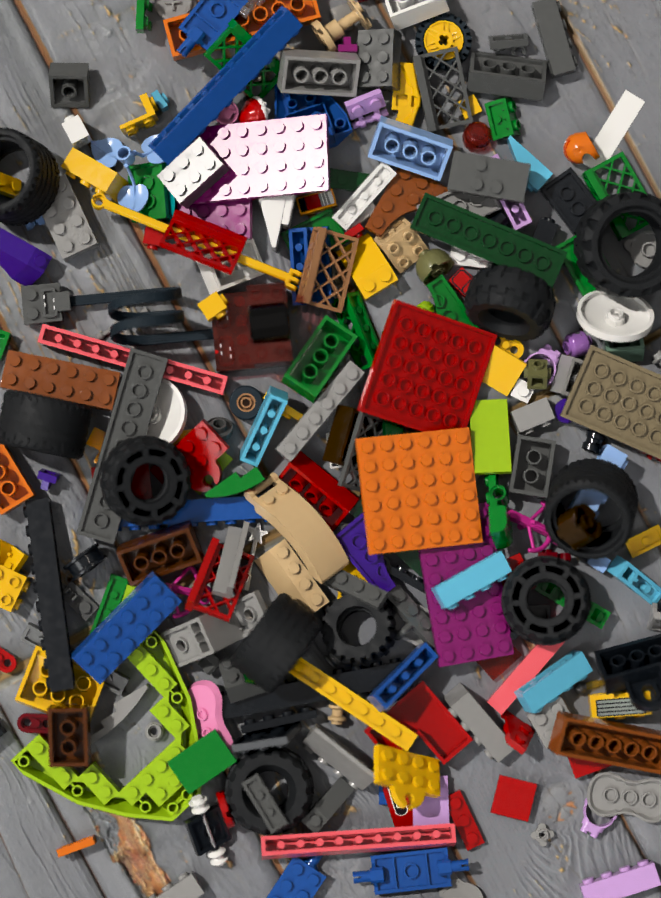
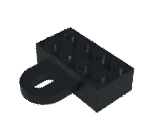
[594,634,661,712]

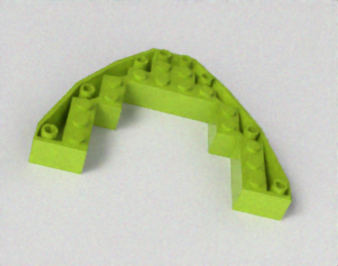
[10,629,201,821]

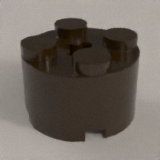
[557,504,602,550]

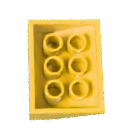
[15,645,106,723]

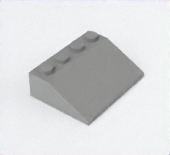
[302,723,374,791]

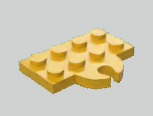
[374,744,440,810]

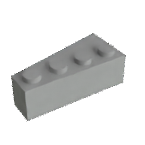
[443,683,514,763]

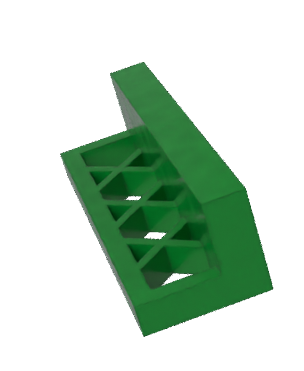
[332,290,379,371]

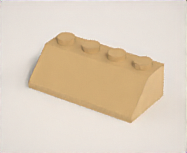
[254,539,330,614]

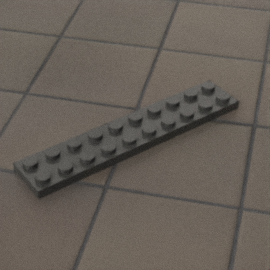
[76,348,168,544]

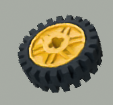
[415,13,472,71]

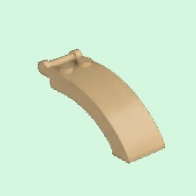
[244,472,349,584]

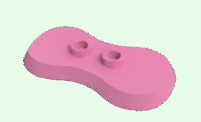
[187,680,233,753]

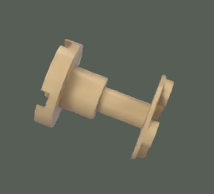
[310,0,372,52]

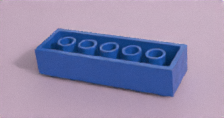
[71,571,182,684]

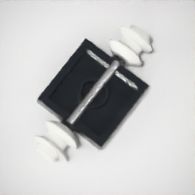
[184,794,232,867]

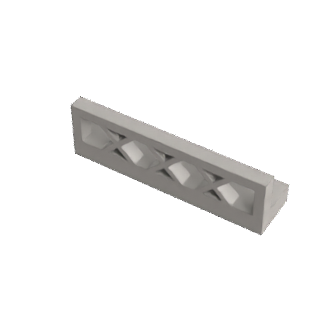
[212,521,250,599]

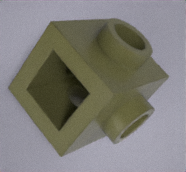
[524,359,551,390]

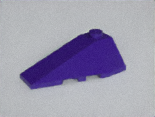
[0,228,52,286]

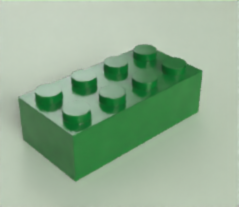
[281,315,358,403]

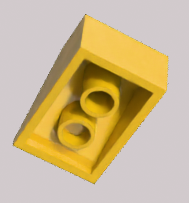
[336,233,398,301]

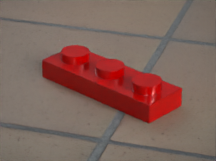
[449,789,485,851]

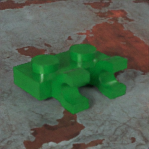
[136,0,153,33]

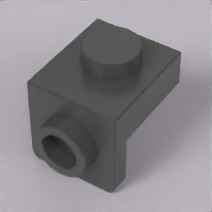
[198,652,220,675]

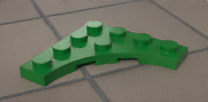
[426,274,479,328]

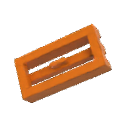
[56,835,97,857]

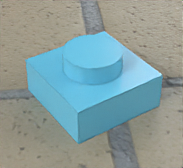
[151,90,169,113]

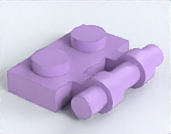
[344,88,389,129]

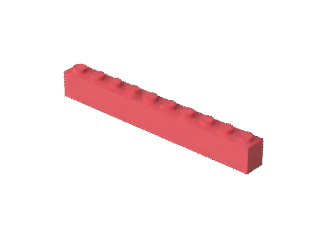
[38,324,229,396]
[260,823,456,860]

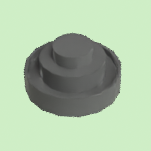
[207,417,233,441]

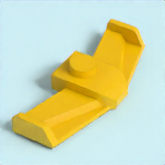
[391,62,421,126]

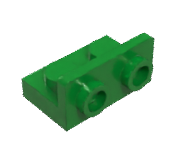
[485,97,521,141]

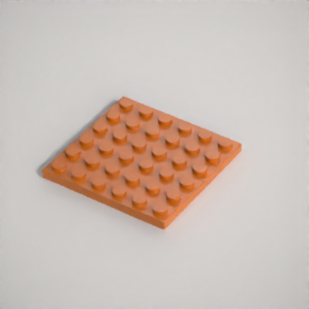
[355,427,483,555]

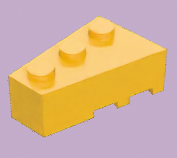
[61,147,129,203]

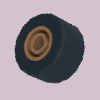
[229,386,263,420]

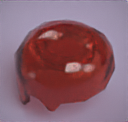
[462,121,492,153]

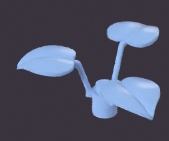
[91,134,164,212]

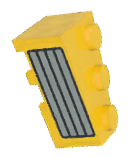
[588,689,652,720]

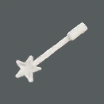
[243,523,268,591]

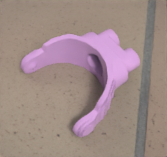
[524,344,561,385]
[580,798,618,839]

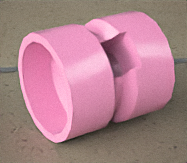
[216,102,239,125]

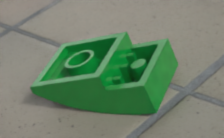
[204,467,266,498]

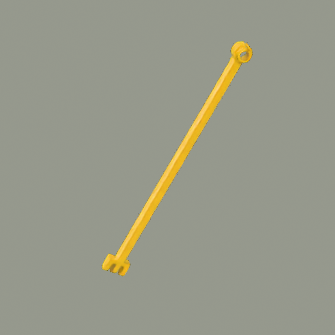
[91,193,302,291]

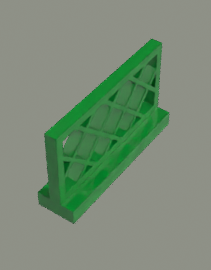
[203,18,280,99]
[581,151,648,241]

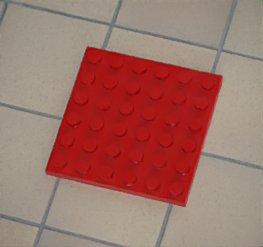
[357,299,498,432]

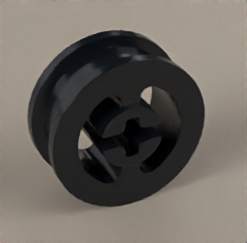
[63,543,108,582]

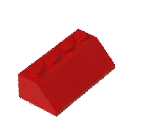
[279,451,359,532]

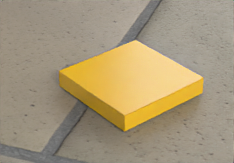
[482,344,527,396]

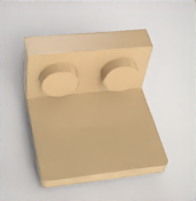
[373,216,429,274]

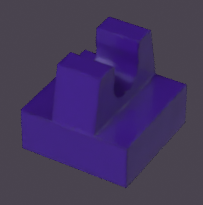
[37,468,60,491]

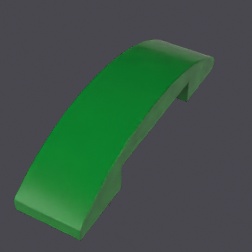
[535,582,611,629]

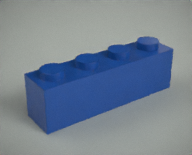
[366,642,439,712]

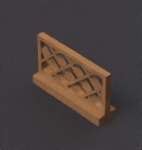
[296,227,359,313]

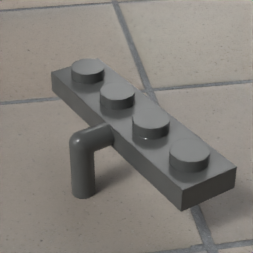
[386,584,436,653]

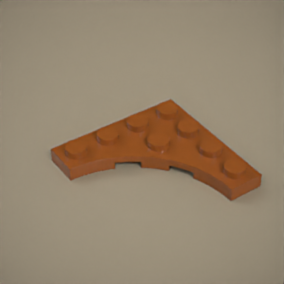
[364,168,448,237]

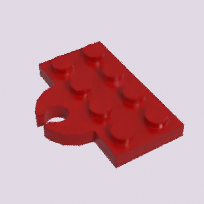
[150,419,230,492]

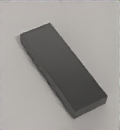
[241,773,288,834]

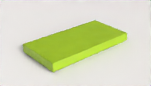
[470,399,512,475]

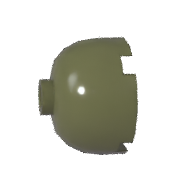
[415,249,454,286]

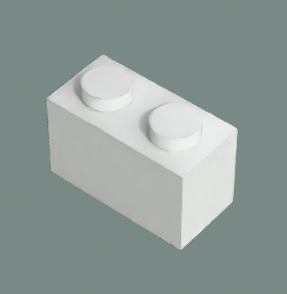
[61,115,93,150]

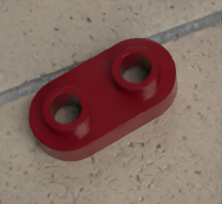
[17,713,48,734]

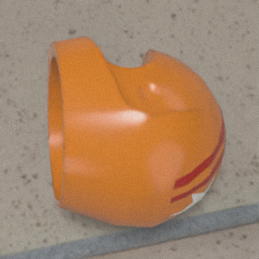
[563,131,600,164]

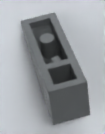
[302,777,355,833]

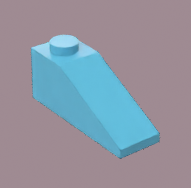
[507,135,553,193]
[606,555,661,605]

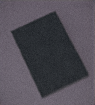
[540,167,597,235]

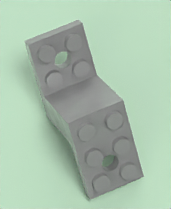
[160,590,268,668]

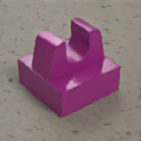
[337,37,357,53]

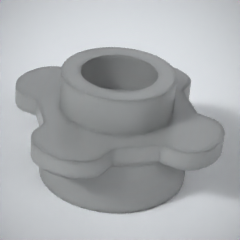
[531,823,554,846]

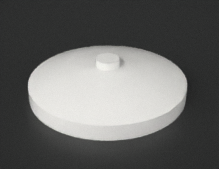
[576,290,654,342]
[146,378,187,444]

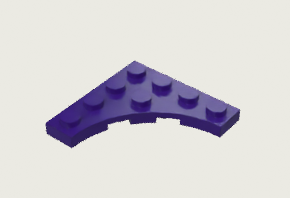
[335,512,396,592]

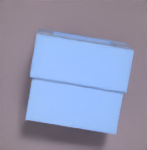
[586,557,611,573]

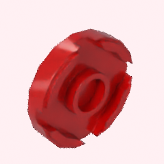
[216,790,235,829]

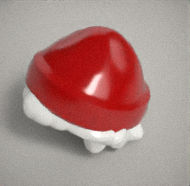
[239,96,271,123]

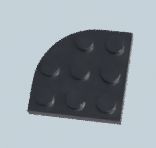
[231,721,302,754]

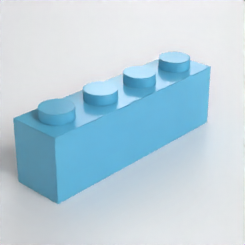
[240,386,288,467]
[431,551,512,610]
[514,650,593,714]

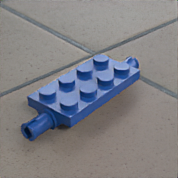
[176,0,251,58]
[353,847,470,895]
[266,856,327,898]

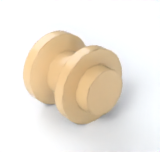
[327,704,347,725]

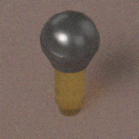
[574,680,603,695]

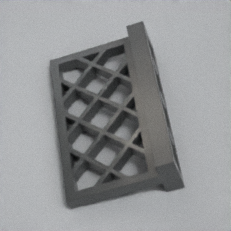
[412,47,473,132]
[338,411,382,492]

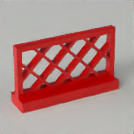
[159,209,247,275]
[185,537,255,622]

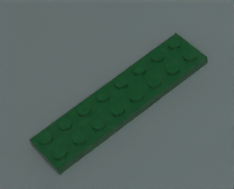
[410,192,568,288]

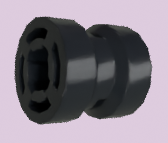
[581,430,606,454]

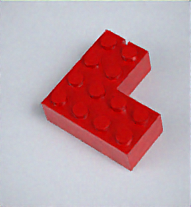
[364,680,473,765]

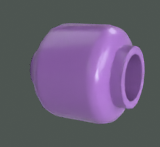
[562,331,592,358]

